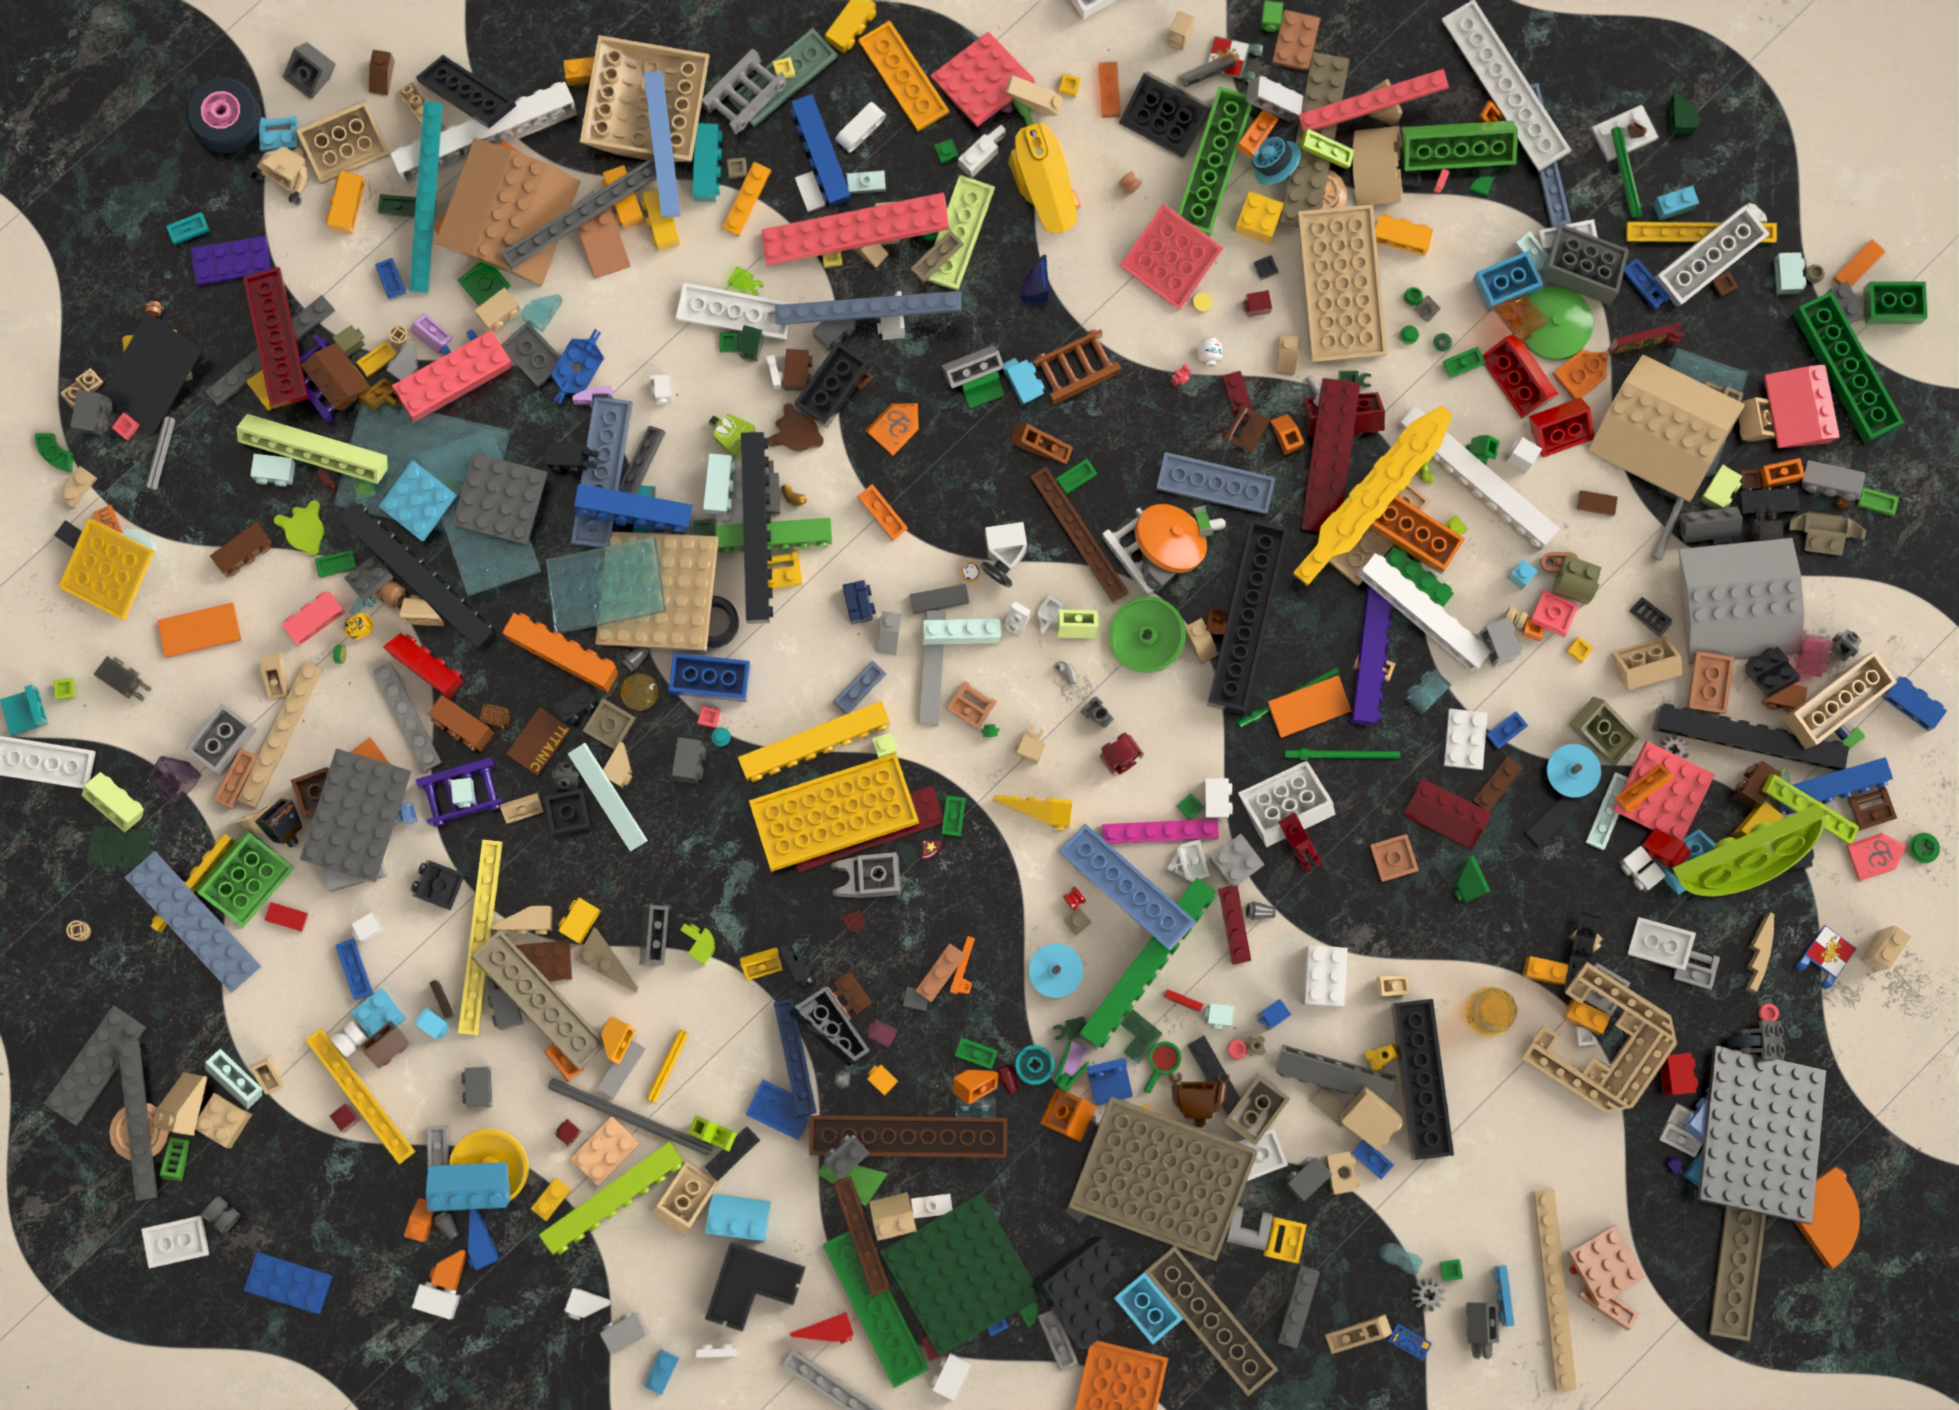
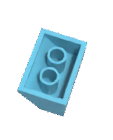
[1652,829,1716,895]
[705,1194,771,1241]
[1113,1272,1183,1344]

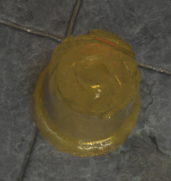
[1465,986,1518,1037]

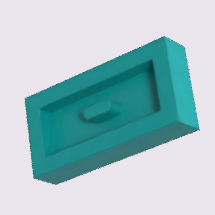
[167,212,210,245]

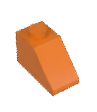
[953,1070,998,1105]
[404,1198,436,1242]
[429,1250,468,1290]

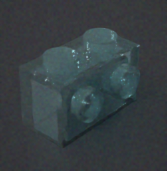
[1406,669,1451,715]

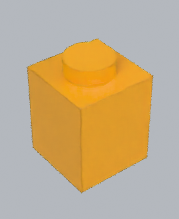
[868,1065,898,1096]

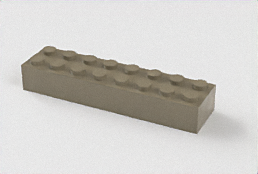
[1143,1246,1278,1396]

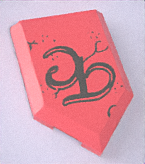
[1846,833,1907,881]

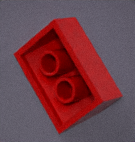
[1529,397,1595,458]

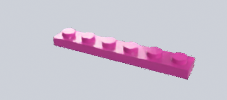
[1102,819,1219,844]

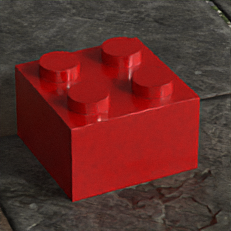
[1660,1053,1698,1096]

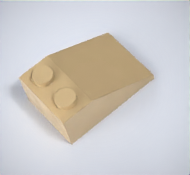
[153,1072,207,1136]
[652,1161,719,1236]

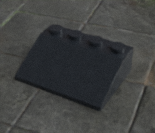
[1119,71,1212,158]

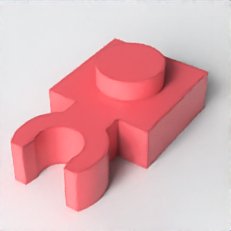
[1171,364,1191,387]

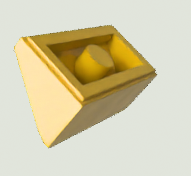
[740,948,783,981]

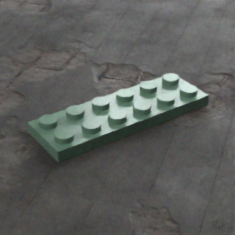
[729,28,837,127]

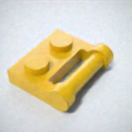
[768,550,803,589]
[1263,1217,1306,1264]

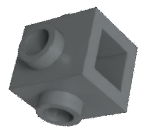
[1829,629,1862,662]
[551,762,581,791]

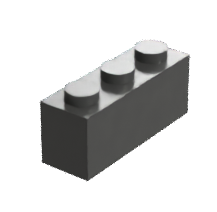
[1679,506,1743,543]
[639,905,669,967]

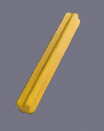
[647,1029,689,1103]

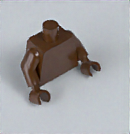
[1169,1072,1230,1127]

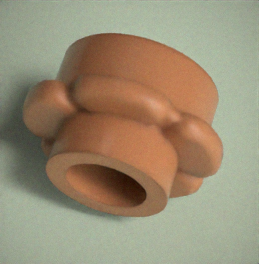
[144,301,163,317]

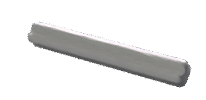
[146,417,175,490]

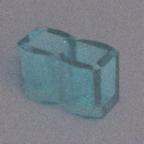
[1379,1243,1423,1274]

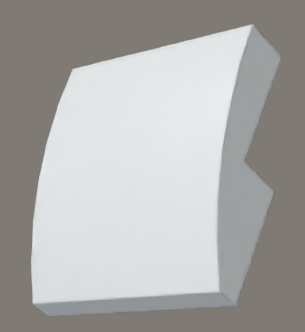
[1659,1103,1703,1157]

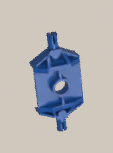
[550,329,604,404]

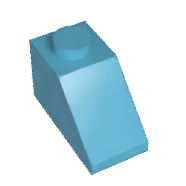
[414,1008,450,1040]

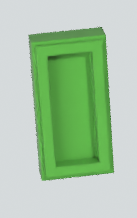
[1856,487,1899,516]

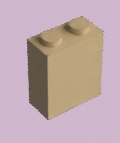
[1860,925,1911,972]
[1340,1087,1403,1150]

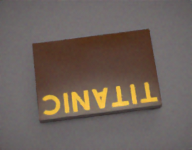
[506,707,572,776]

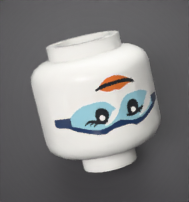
[1198,338,1222,367]

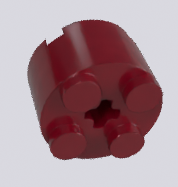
[1100,732,1144,776]

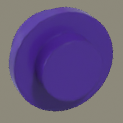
[1667,1156,1685,1174]

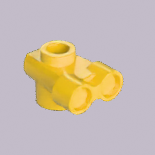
[1365,1043,1399,1071]

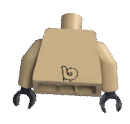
[250,147,307,206]

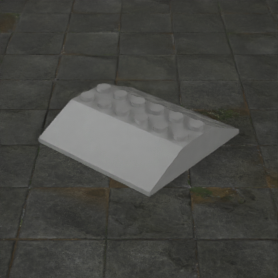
[1678,538,1804,663]

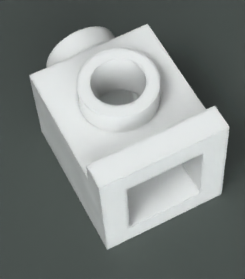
[650,375,672,405]

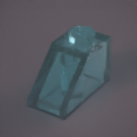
[521,294,563,332]

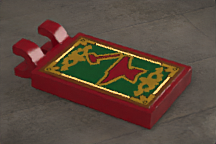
[1608,322,1685,356]

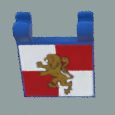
[1795,925,1857,990]

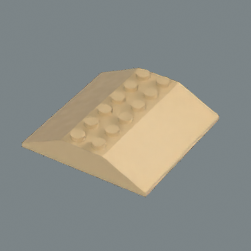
[580,35,710,162]
[1588,355,1745,502]

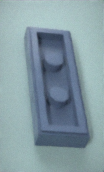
[833,661,887,714]

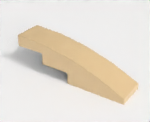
[1746,912,1774,993]

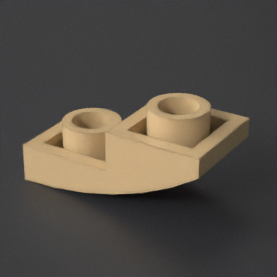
[61,368,103,409]

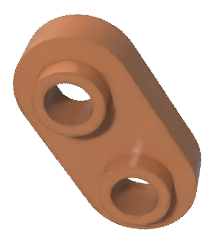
[1540,552,1578,572]

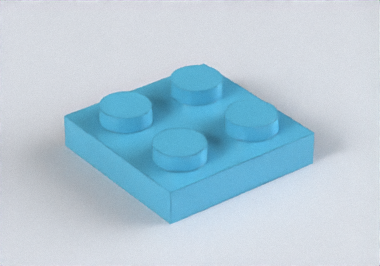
[351,988,407,1037]

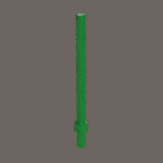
[1237,667,1340,728]
[1284,748,1400,760]

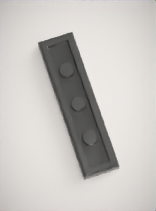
[618,426,666,494]

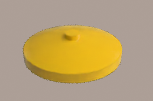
[449,1128,529,1200]

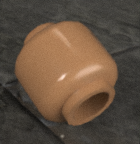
[377,580,406,608]

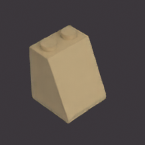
[869,1192,917,1240]

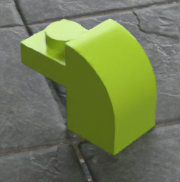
[681,923,715,966]
[688,1115,737,1151]

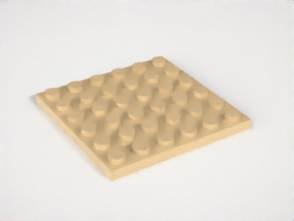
[595,532,719,651]

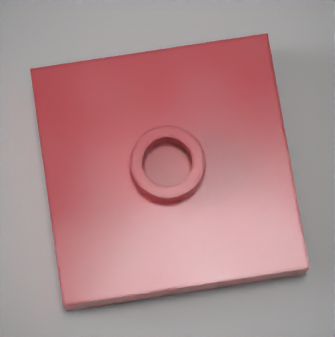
[1530,589,1578,638]

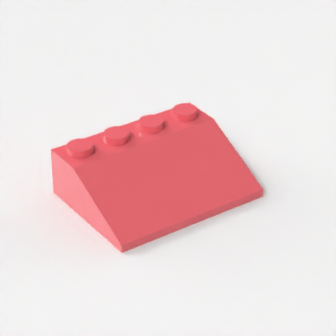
[1764,365,1839,448]

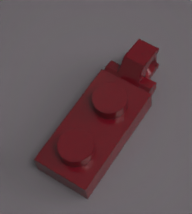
[1222,370,1251,424]

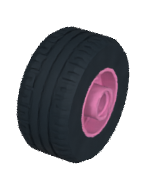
[186,78,262,153]

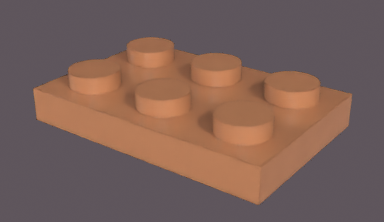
[1272,10,1320,72]
[1687,651,1734,714]

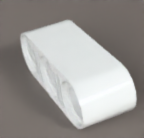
[835,102,886,153]

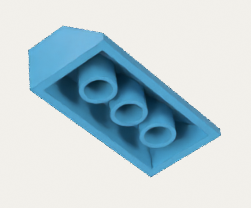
[426,1162,511,1211]

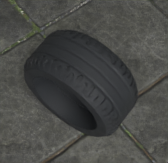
[707,596,739,648]

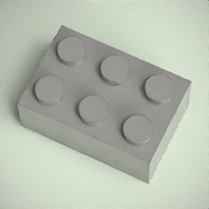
[185,704,257,775]

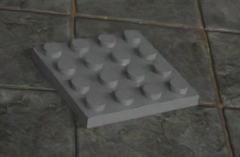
[452,452,548,546]

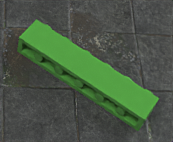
[716,518,832,554]

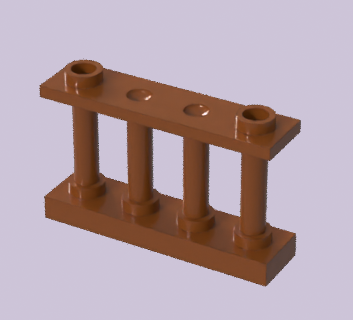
[1033,329,1121,405]

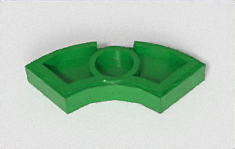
[35,433,74,472]

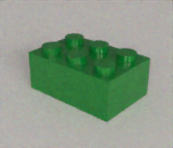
[1863,281,1928,324]

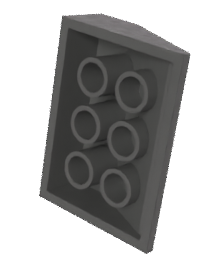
[1541,223,1629,305]

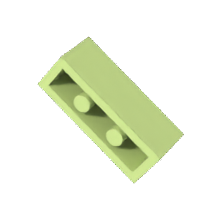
[82,772,144,832]

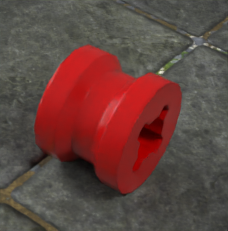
[1063,886,1087,911]

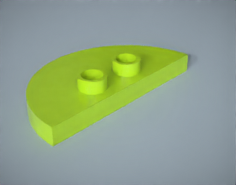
[1673,804,1825,896]

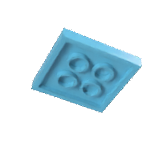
[379,461,457,541]

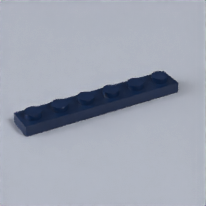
[774,998,817,1117]

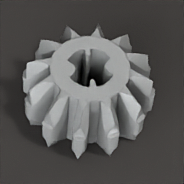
[1657,735,1689,759]
[1412,1278,1445,1312]

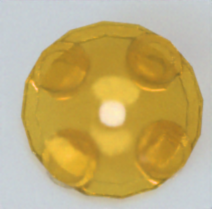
[621,673,659,711]

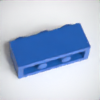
[1882,676,1947,732]

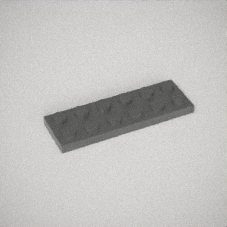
[44,1005,147,1126]

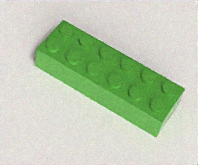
[1401,121,1518,171]

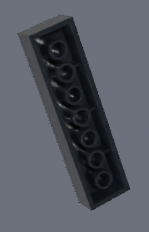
[1391,999,1454,1160]

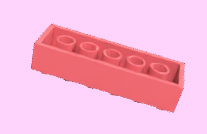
[392,330,511,423]

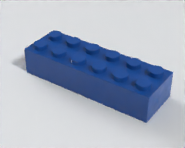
[573,484,692,535]

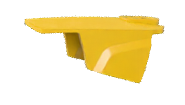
[1008,123,1078,233]

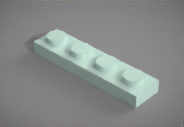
[1585,772,1628,850]

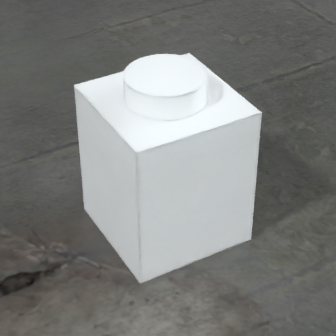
[351,912,384,942]

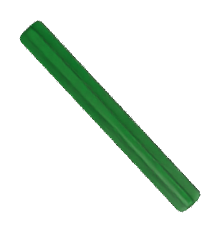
[1611,127,1642,218]

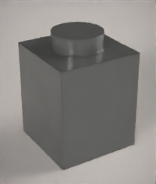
[900,987,928,1012]

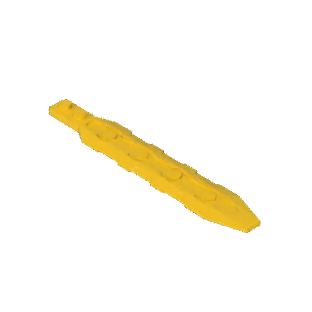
[1293,405,1453,586]

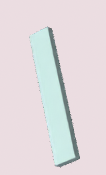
[568,743,648,851]

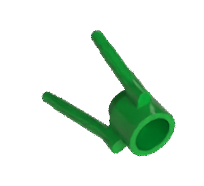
[1054,1041,1090,1093]

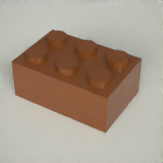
[428,695,494,752]

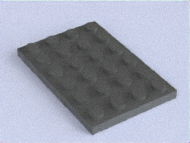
[300,748,412,883]

